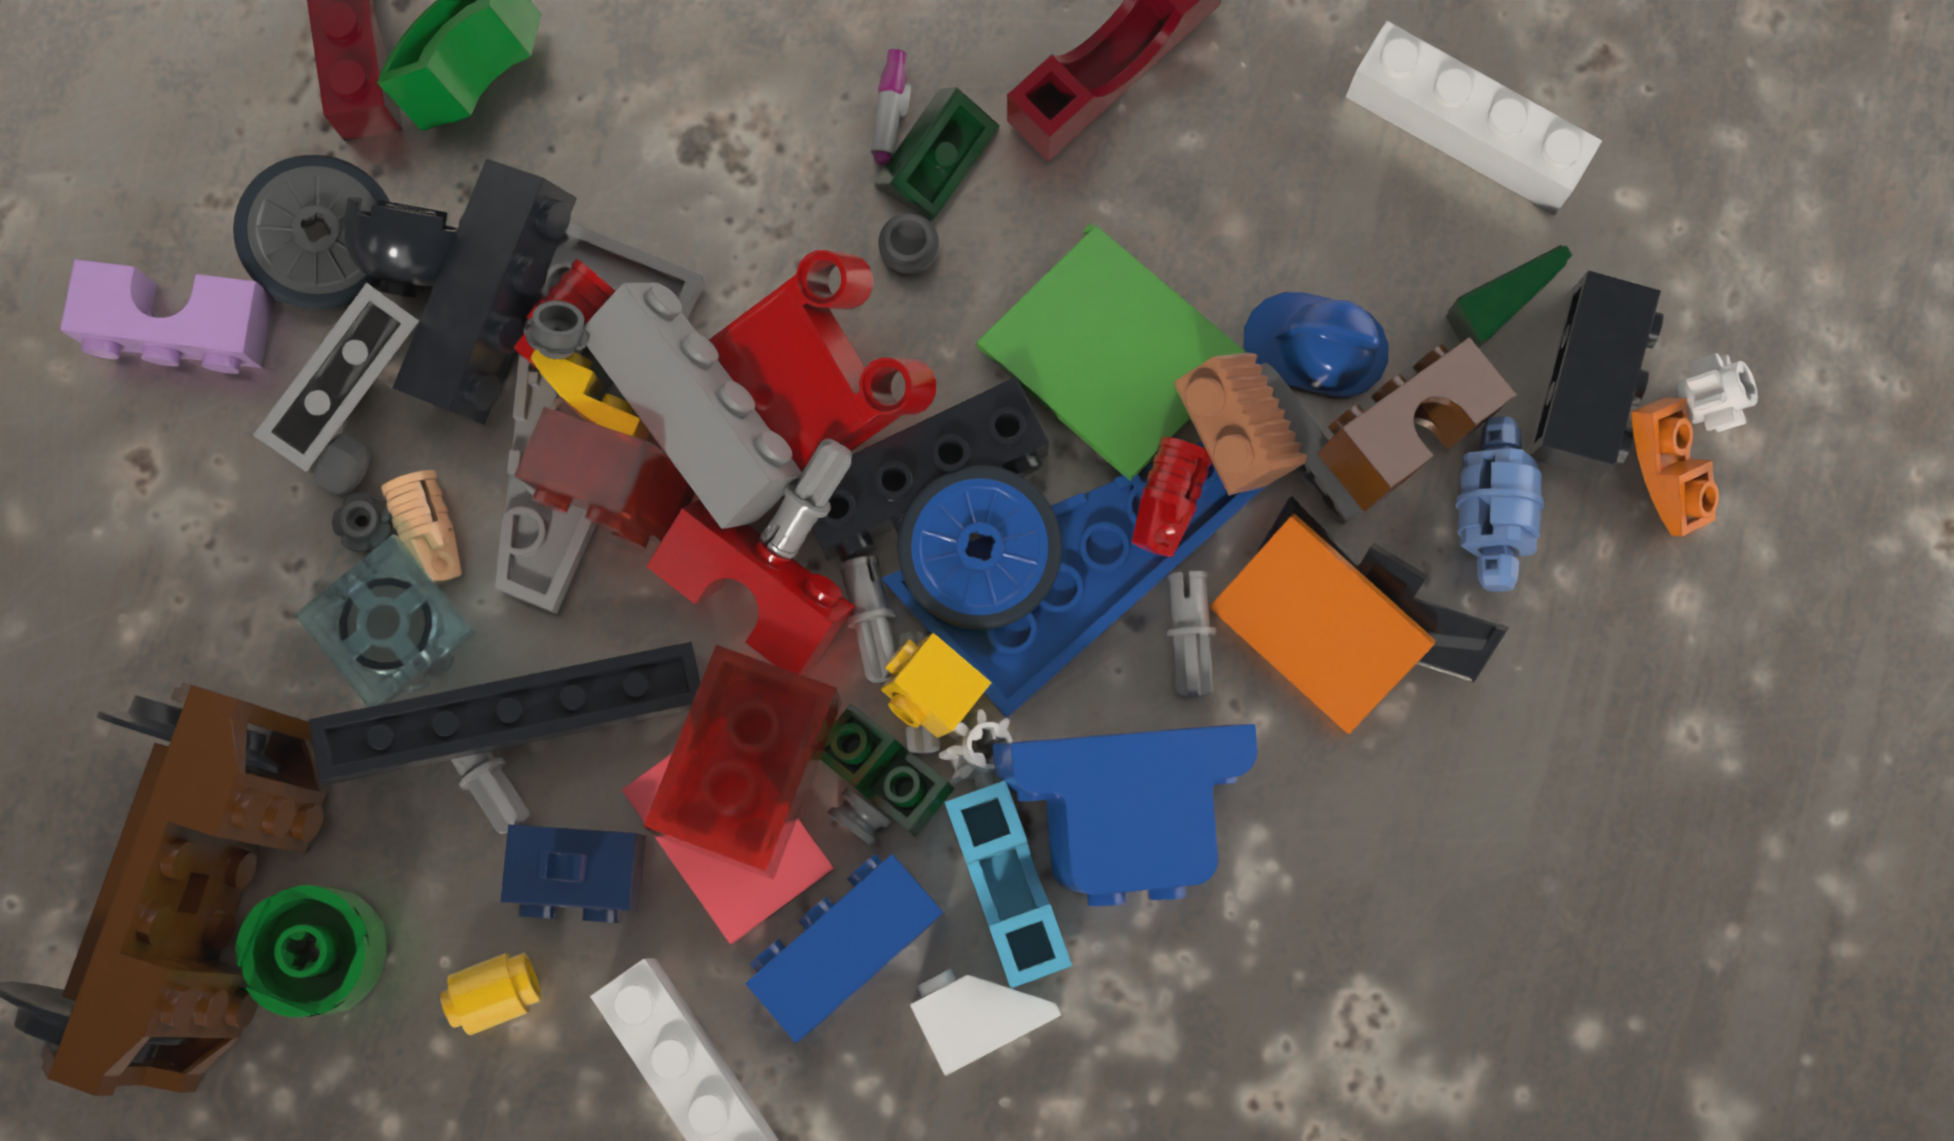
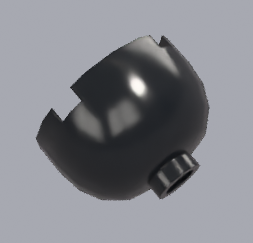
[344,197,463,297]

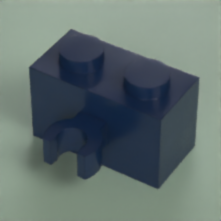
[500,824,646,923]

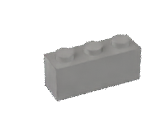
[253,283,419,472]

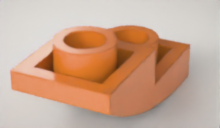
[1631,397,1719,537]

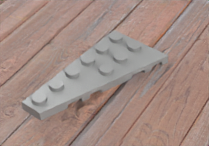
[495,223,705,615]

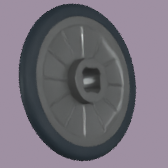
[233,155,390,309]

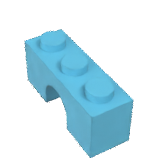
[944,780,1073,988]

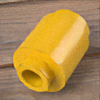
[440,952,542,1036]

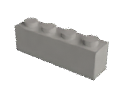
[583,283,802,529]

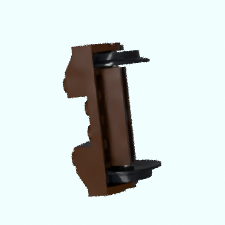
[0,682,326,1096]

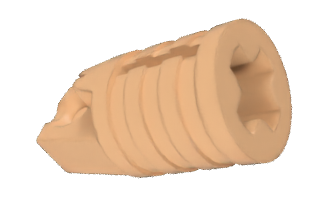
[381,470,462,588]

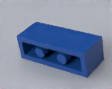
[745,854,944,1043]

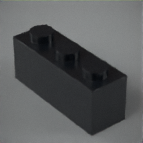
[1529,270,1664,478]

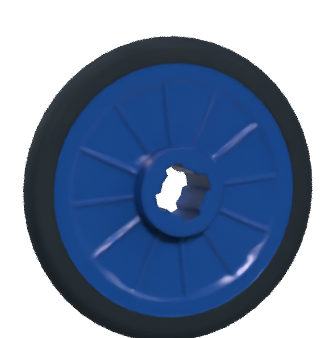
[897,465,1062,630]

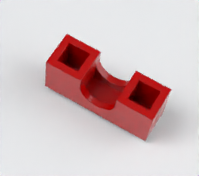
[646,499,855,681]

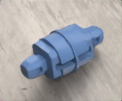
[1455,416,1545,592]

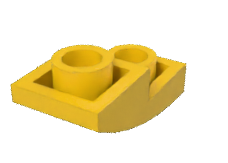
[531,350,650,453]

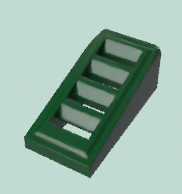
[1446,245,1573,348]

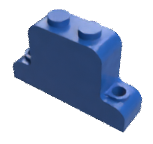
[993,724,1258,906]

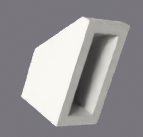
[910,969,1061,1076]

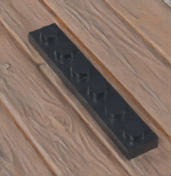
[309,642,705,786]

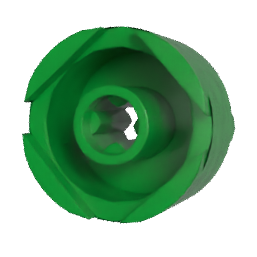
[235,885,387,1018]

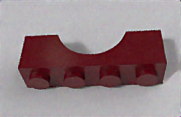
[307,0,403,141]
[1007,0,1221,162]

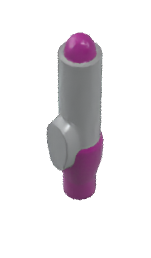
[871,49,911,165]

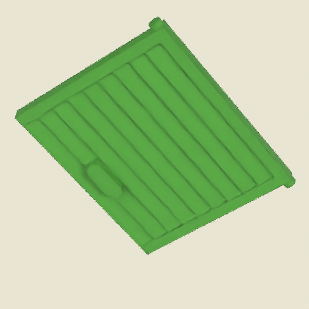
[976,223,1247,481]

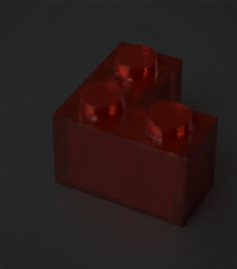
[514,407,695,549]

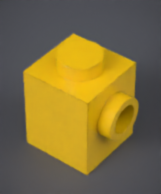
[880,633,992,738]

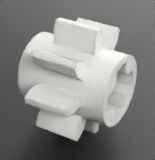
[1678,353,1758,432]
[939,709,1012,790]

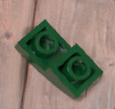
[811,703,955,837]

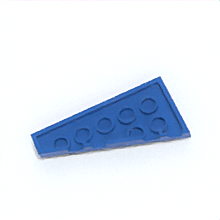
[882,441,1271,718]

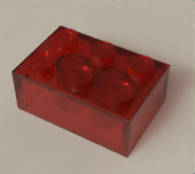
[643,644,842,880]

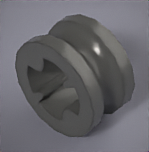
[827,787,891,847]

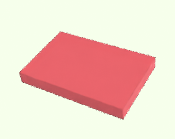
[622,716,835,945]

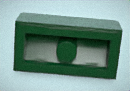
[874,87,1000,221]

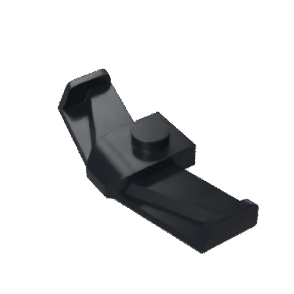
[1258,496,1509,683]

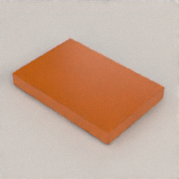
[1209,513,1436,735]

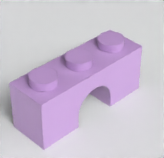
[60,259,275,374]

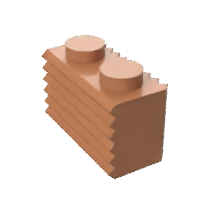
[1173,352,1307,495]

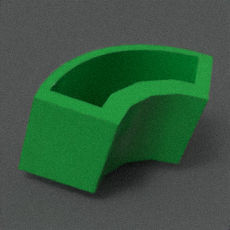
[377,0,541,131]

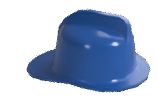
[1244,292,1389,397]

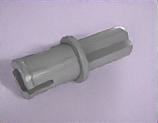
[760,439,852,559]
[839,556,897,683]
[1166,571,1217,697]
[451,751,530,835]

